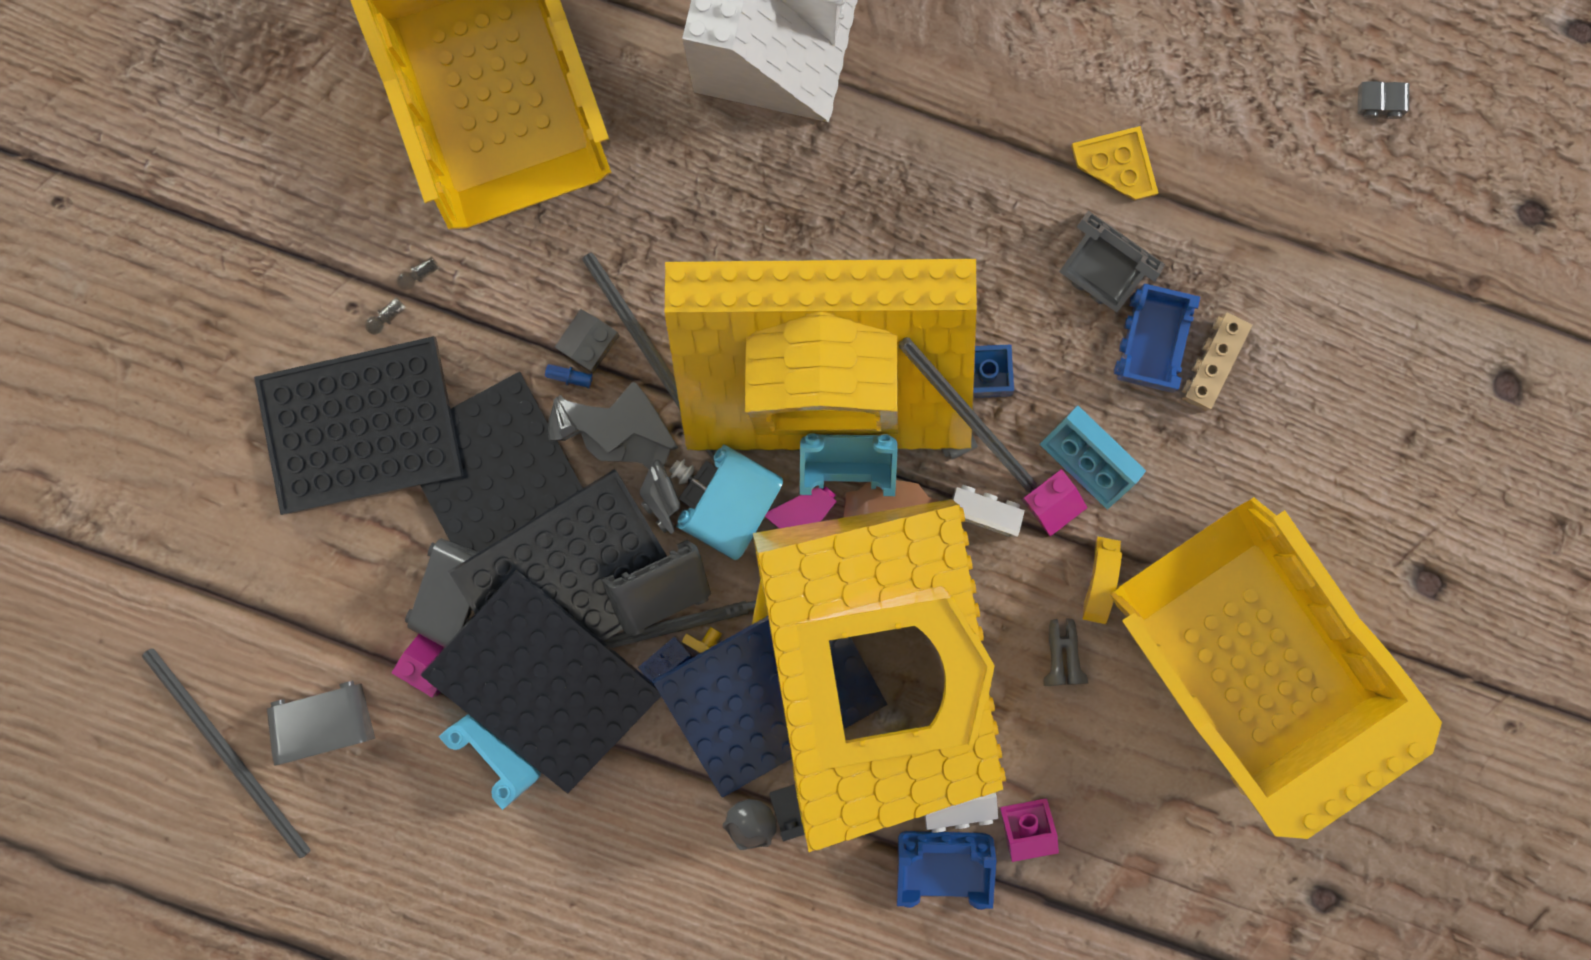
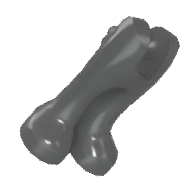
[1043,618,1089,686]

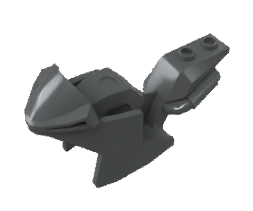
[548,382,681,534]

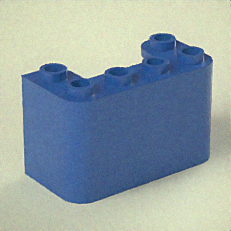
[1114,283,1200,393]

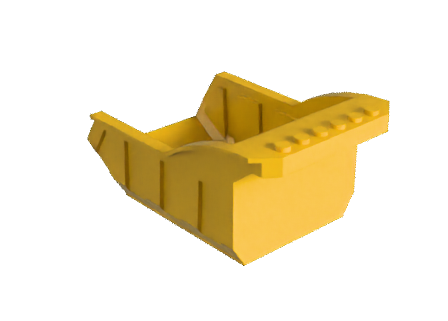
[350,0,612,230]
[1110,497,1442,839]

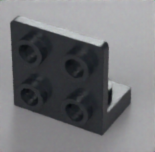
[769,784,805,842]

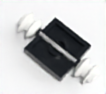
[669,459,718,509]

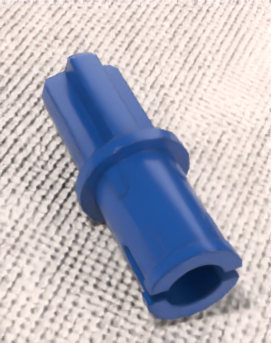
[545,364,593,389]

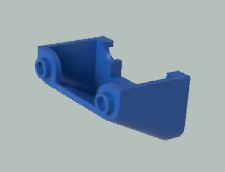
[897,831,996,910]

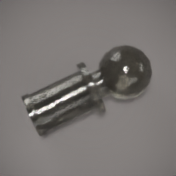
[396,256,440,290]
[365,297,406,335]

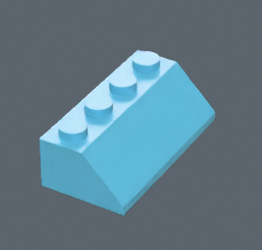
[1039,405,1146,510]

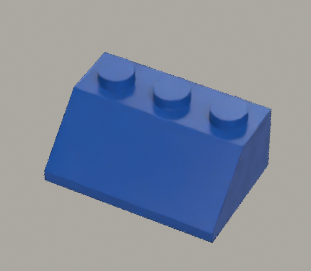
[973,344,1014,398]

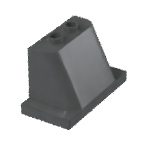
[1059,211,1165,312]

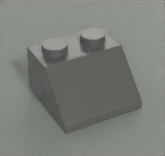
[554,309,620,374]

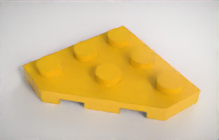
[1071,126,1158,201]

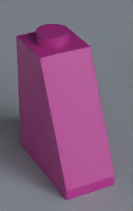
[765,486,837,529]

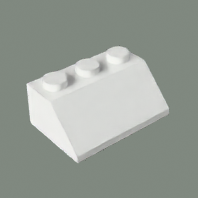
[952,485,1025,538]
[924,792,998,833]

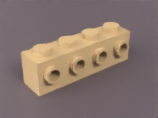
[1181,312,1252,411]

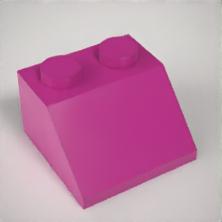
[1021,469,1087,536]
[392,634,444,698]
[1000,798,1059,862]

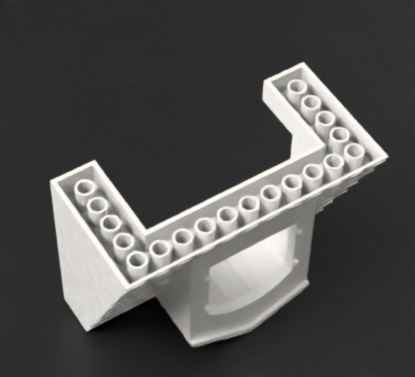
[682,0,858,122]

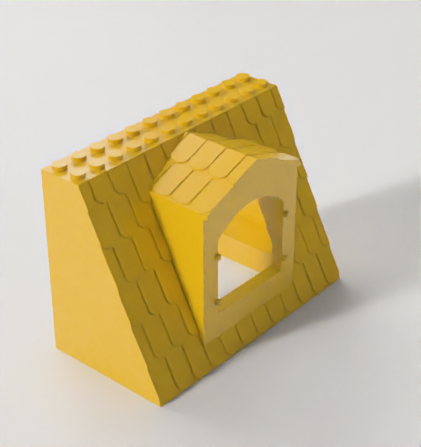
[664,259,977,451]
[753,499,1006,852]

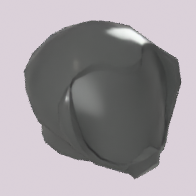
[722,799,777,850]

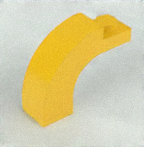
[1082,536,1122,624]

